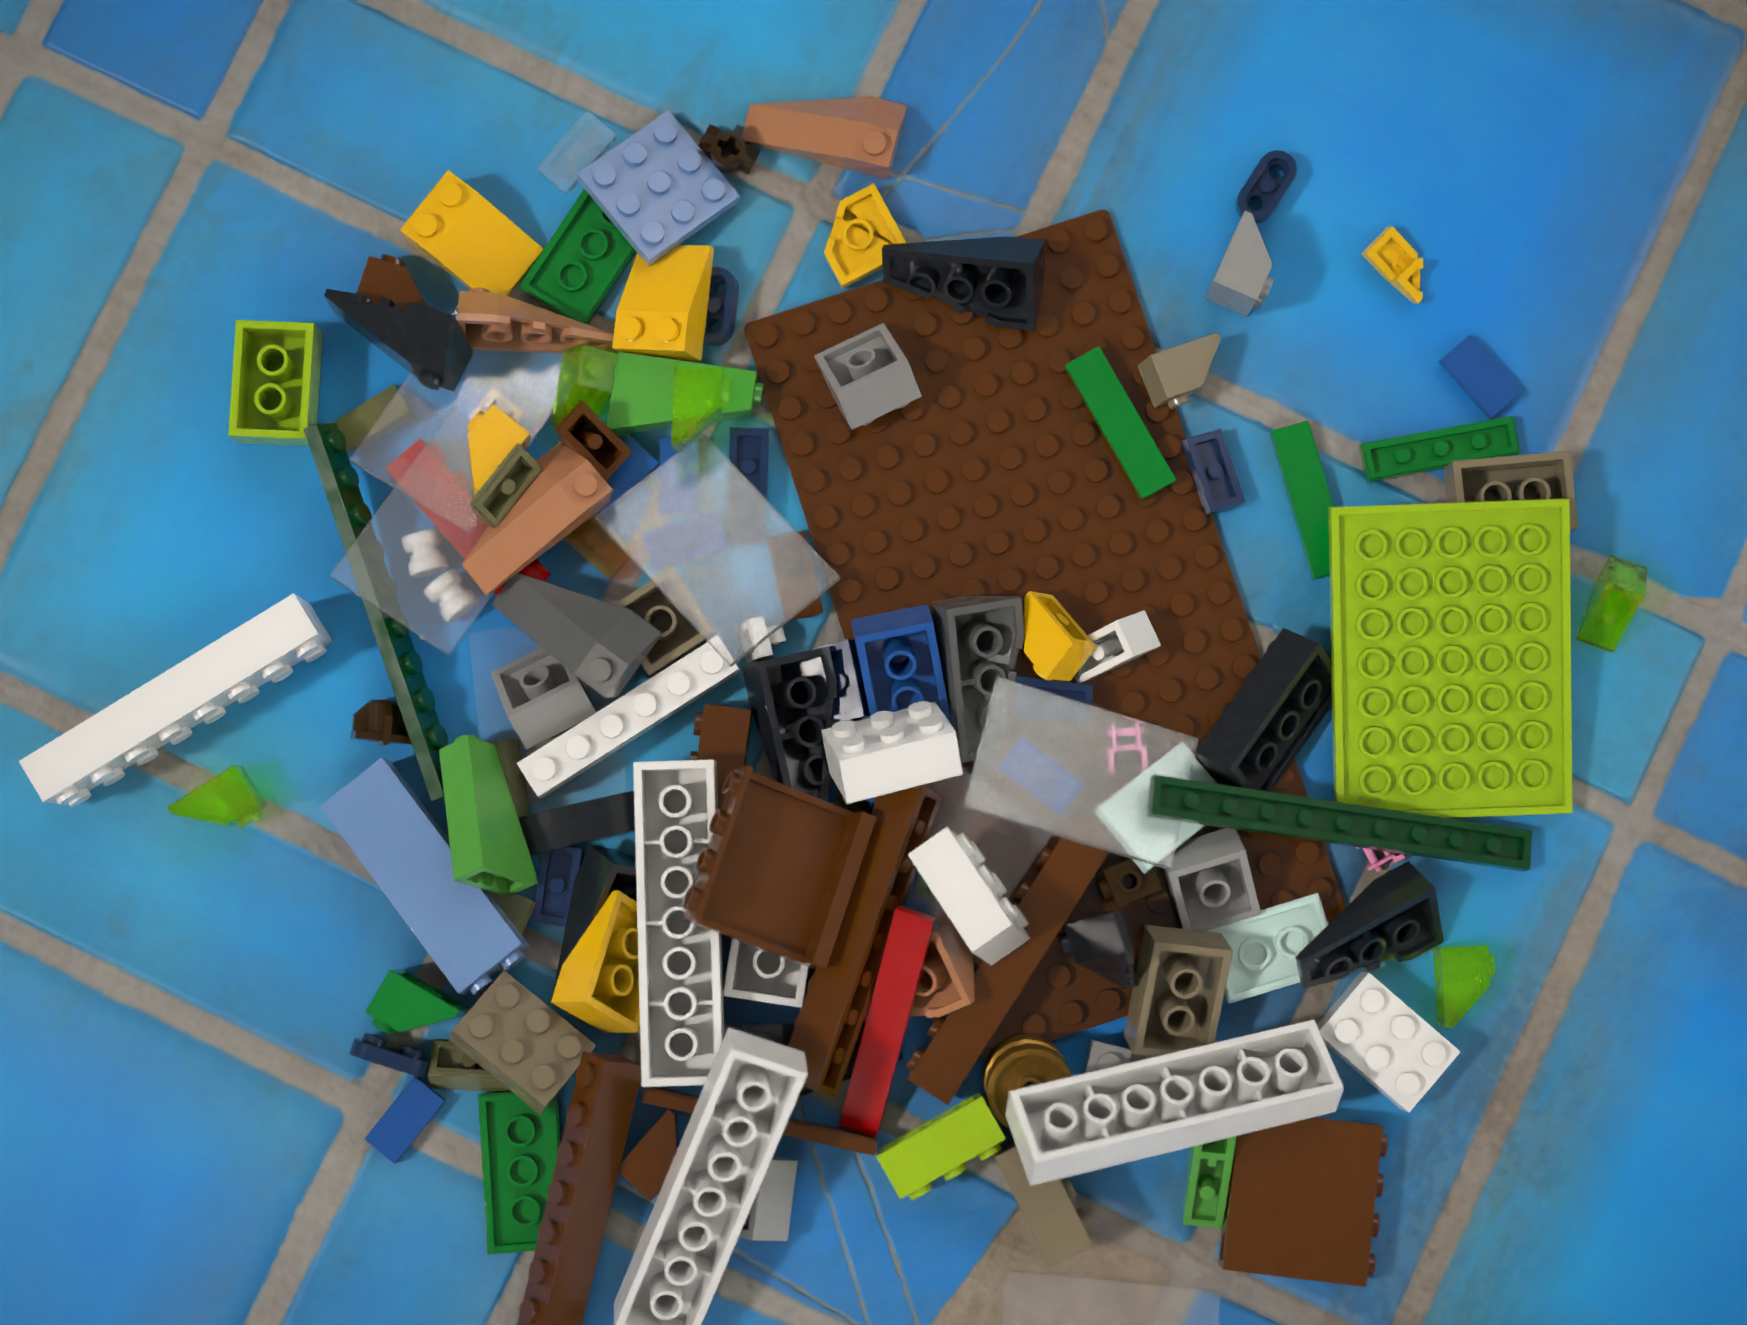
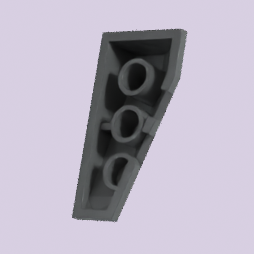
[492,573,662,698]
[932,596,1025,763]

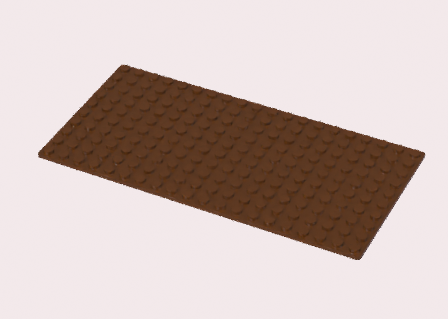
[744,209,1346,1060]

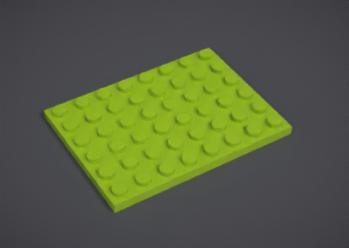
[1328,498,1573,818]

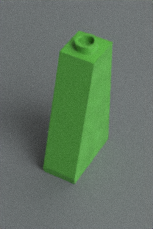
[607,352,764,436]
[439,735,538,896]

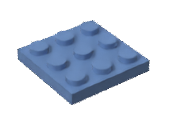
[577,110,740,266]

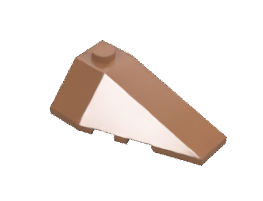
[741,96,908,180]
[457,288,614,356]
[462,442,613,596]
[864,921,975,1020]

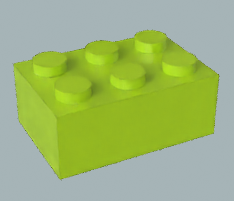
[228,320,323,447]
[876,1092,1006,1201]

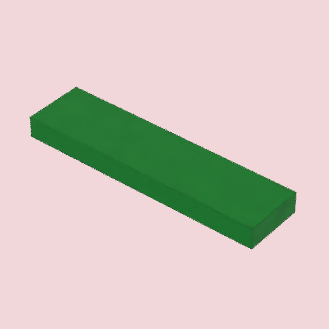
[1064,346,1176,501]
[1359,416,1521,483]
[1270,420,1333,580]

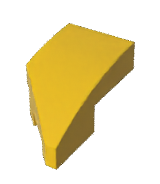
[1361,226,1423,304]

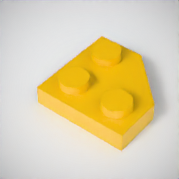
[824,183,906,289]

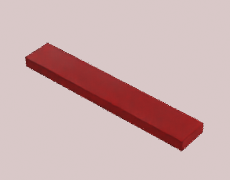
[839,905,936,1138]

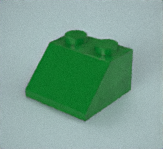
[365,969,470,1035]

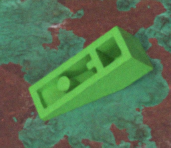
[1182,1136,1236,1228]

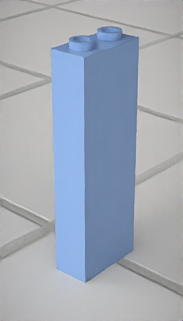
[320,757,530,996]

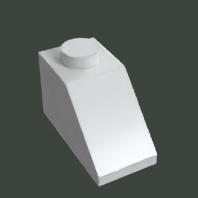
[1075,610,1161,684]

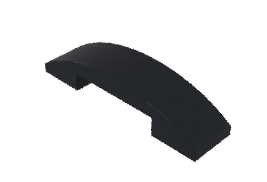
[518,791,635,856]

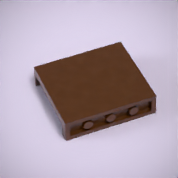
[683,765,877,969]
[1218,1117,1388,1287]

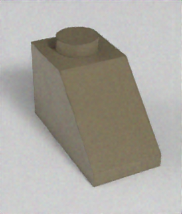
[1137,332,1221,409]

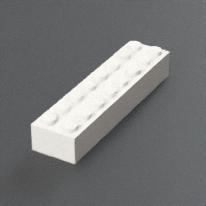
[19,593,333,807]
[633,760,724,1087]
[1005,1020,1344,1186]
[614,1027,808,1325]

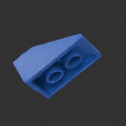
[851,604,952,725]

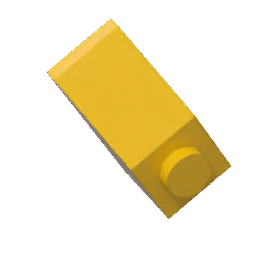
[467,405,530,496]
[1024,591,1097,682]

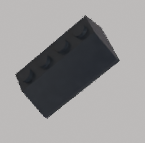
[1195,628,1332,792]

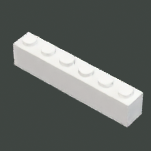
[517,636,739,799]

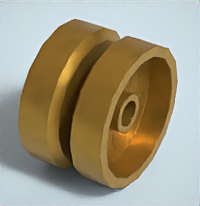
[982,1034,1072,1128]

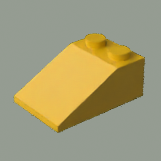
[400,170,544,296]
[612,245,714,361]
[551,891,640,1033]

